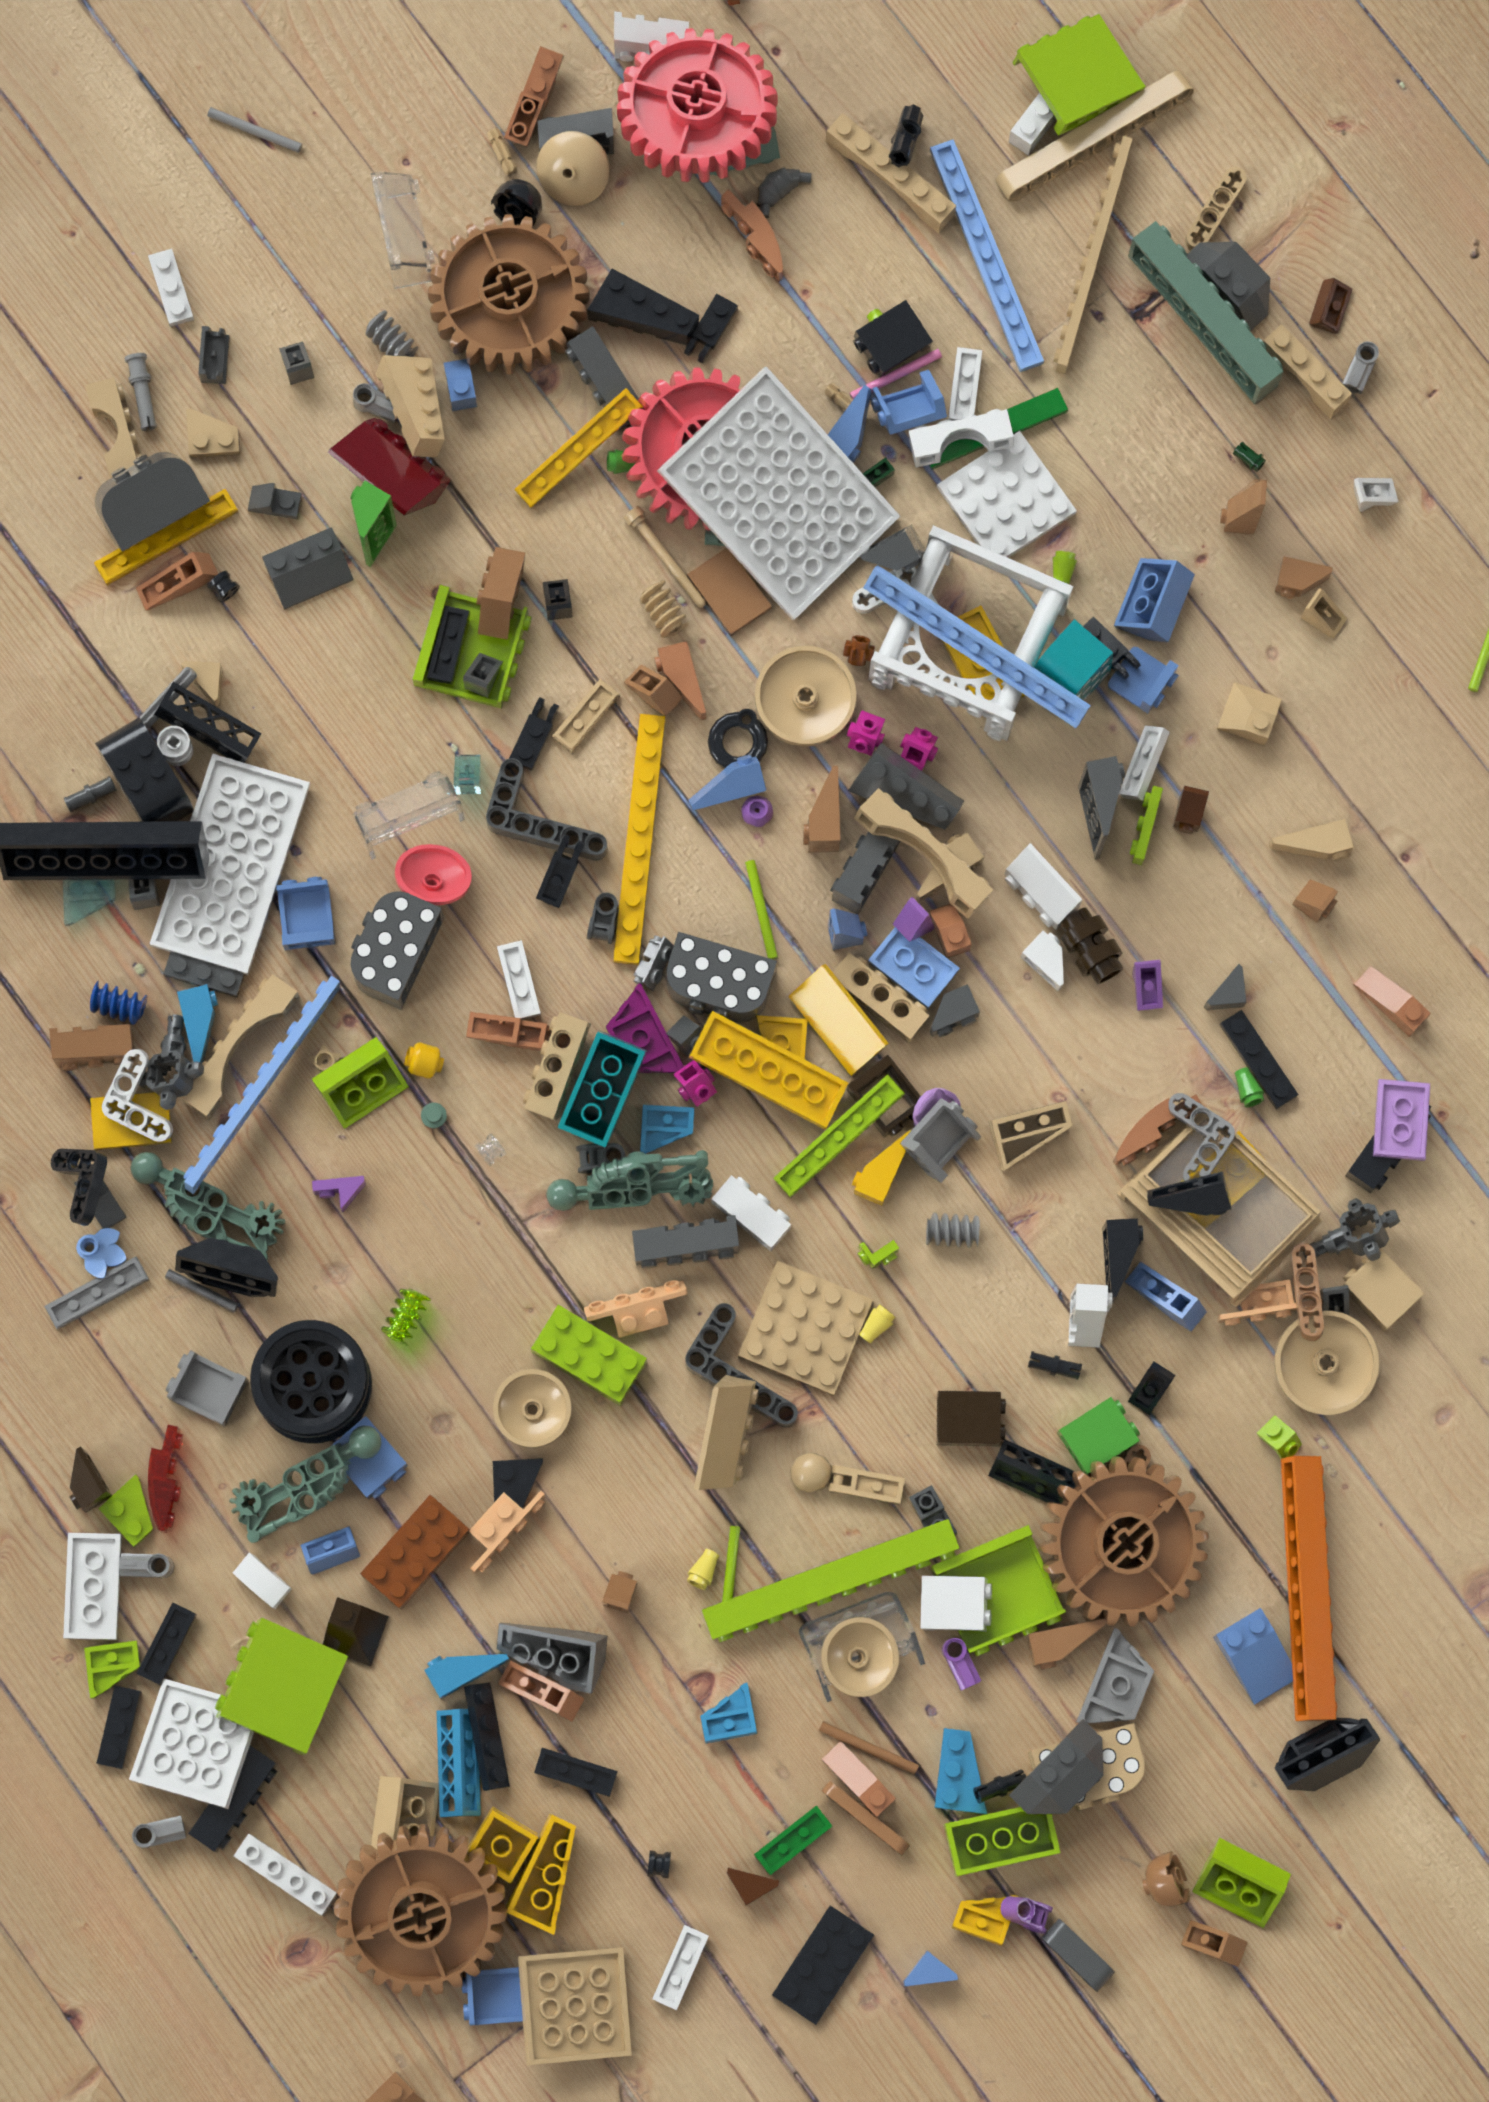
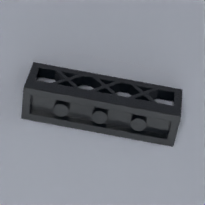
[154,682,262,763]
[988,1440,1076,1504]

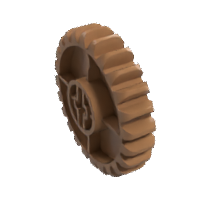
[428,215,590,374]
[1039,1456,1209,1627]
[334,1824,507,1997]

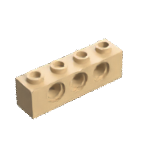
[833,952,930,1044]
[523,1012,591,1120]

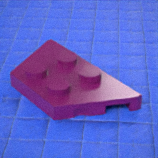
[606,983,684,1073]

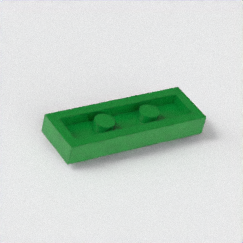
[754,1805,833,1875]

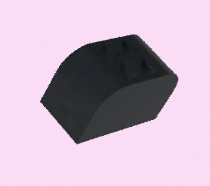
[95,717,194,822]

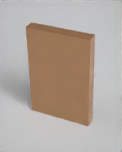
[687,548,772,636]

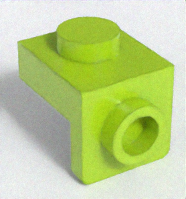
[857,1240,899,1269]
[1257,1415,1302,1459]

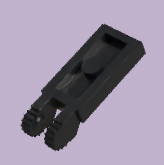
[684,293,738,363]
[1083,616,1141,680]
[509,697,559,771]
[536,834,584,908]

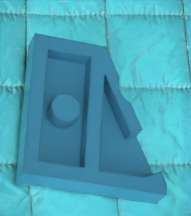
[640,1105,694,1154]
[700,1683,757,1744]

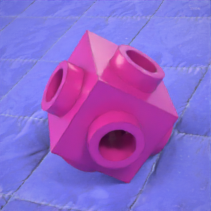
[847,710,885,756]
[900,727,939,771]
[673,1060,717,1107]

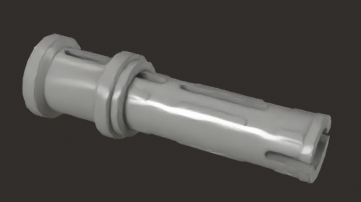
[125,353,157,431]

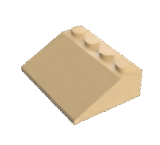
[694,1375,759,1490]

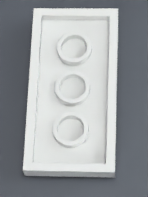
[63,1533,122,1640]

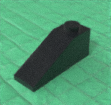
[1147,1171,1232,1216]

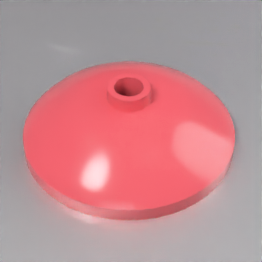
[395,844,472,905]

